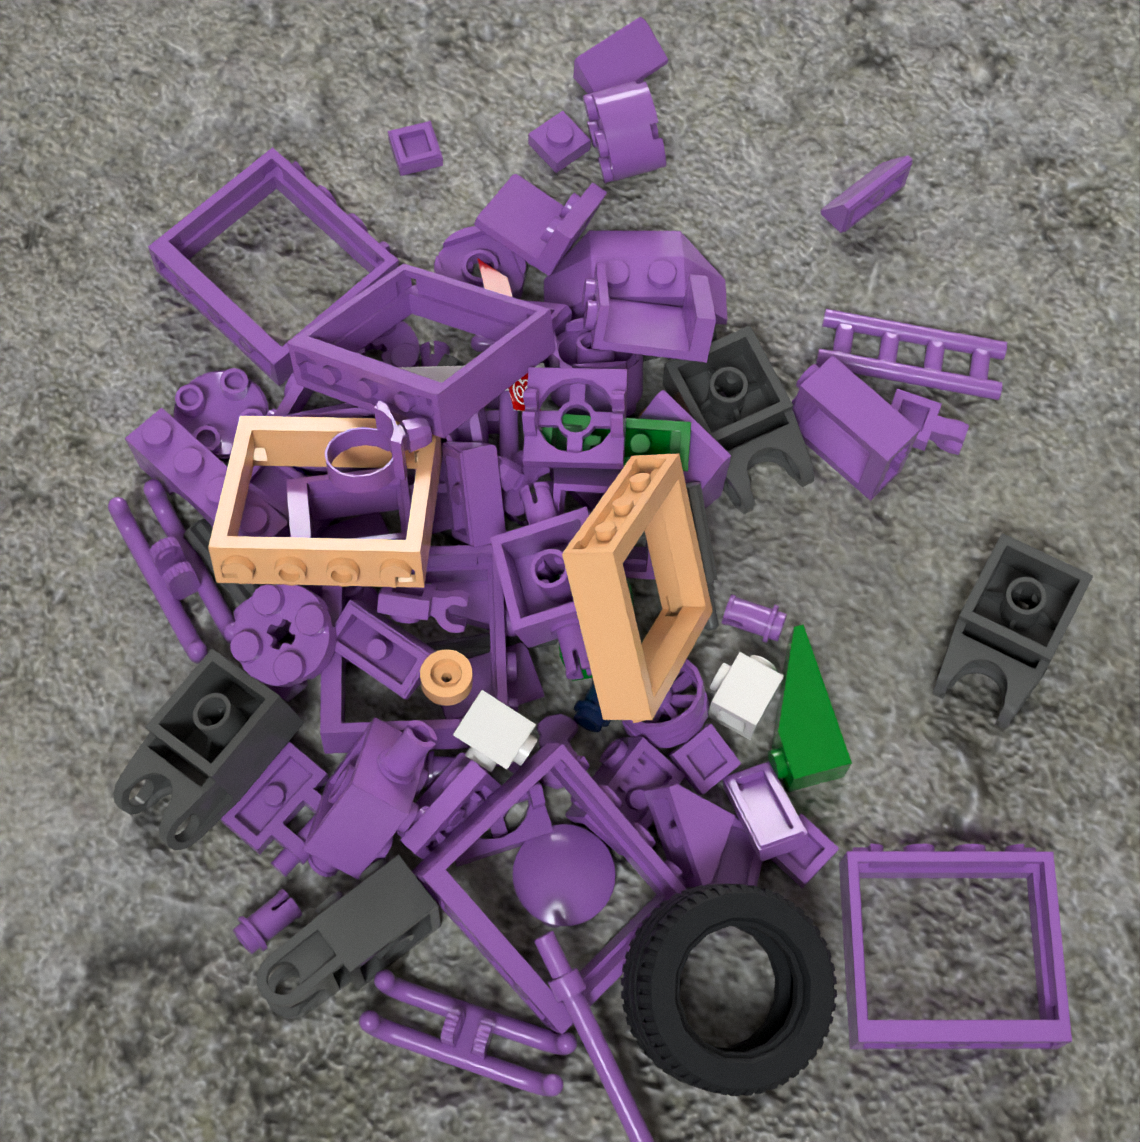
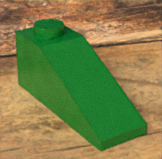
[542,414,692,472]
[768,624,852,793]

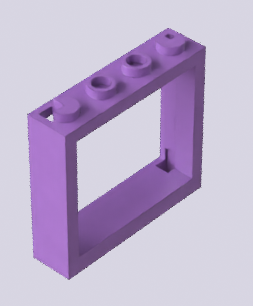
[148,147,400,386]
[288,263,556,438]
[320,544,518,754]
[412,743,687,1035]
[839,844,1072,1049]

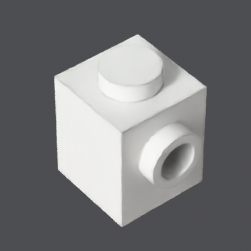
[708,652,784,740]
[453,690,538,773]

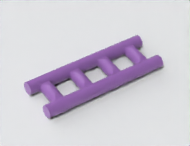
[816,309,1007,400]

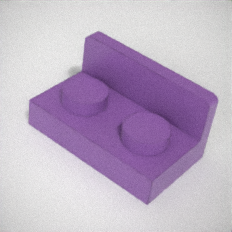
[565,737,686,855]
[396,752,502,860]

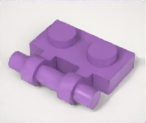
[220,742,329,877]

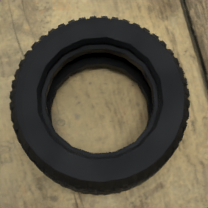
[621,884,837,1096]

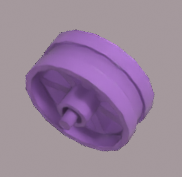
[622,659,709,748]

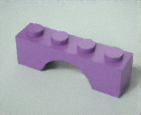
[125,408,290,537]

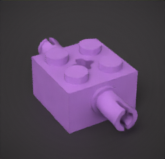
[490,482,592,680]
[303,717,437,880]

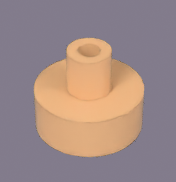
[420,649,473,706]

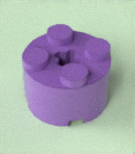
[583,80,666,183]
[548,318,643,417]

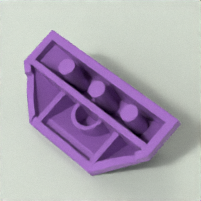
[544,230,727,324]

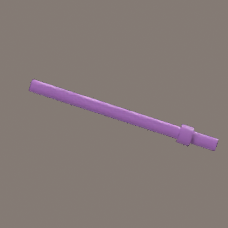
[534,931,655,1142]

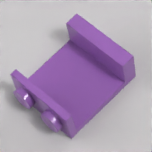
[582,262,716,363]

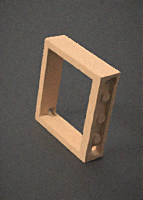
[208,416,443,588]
[562,453,713,723]

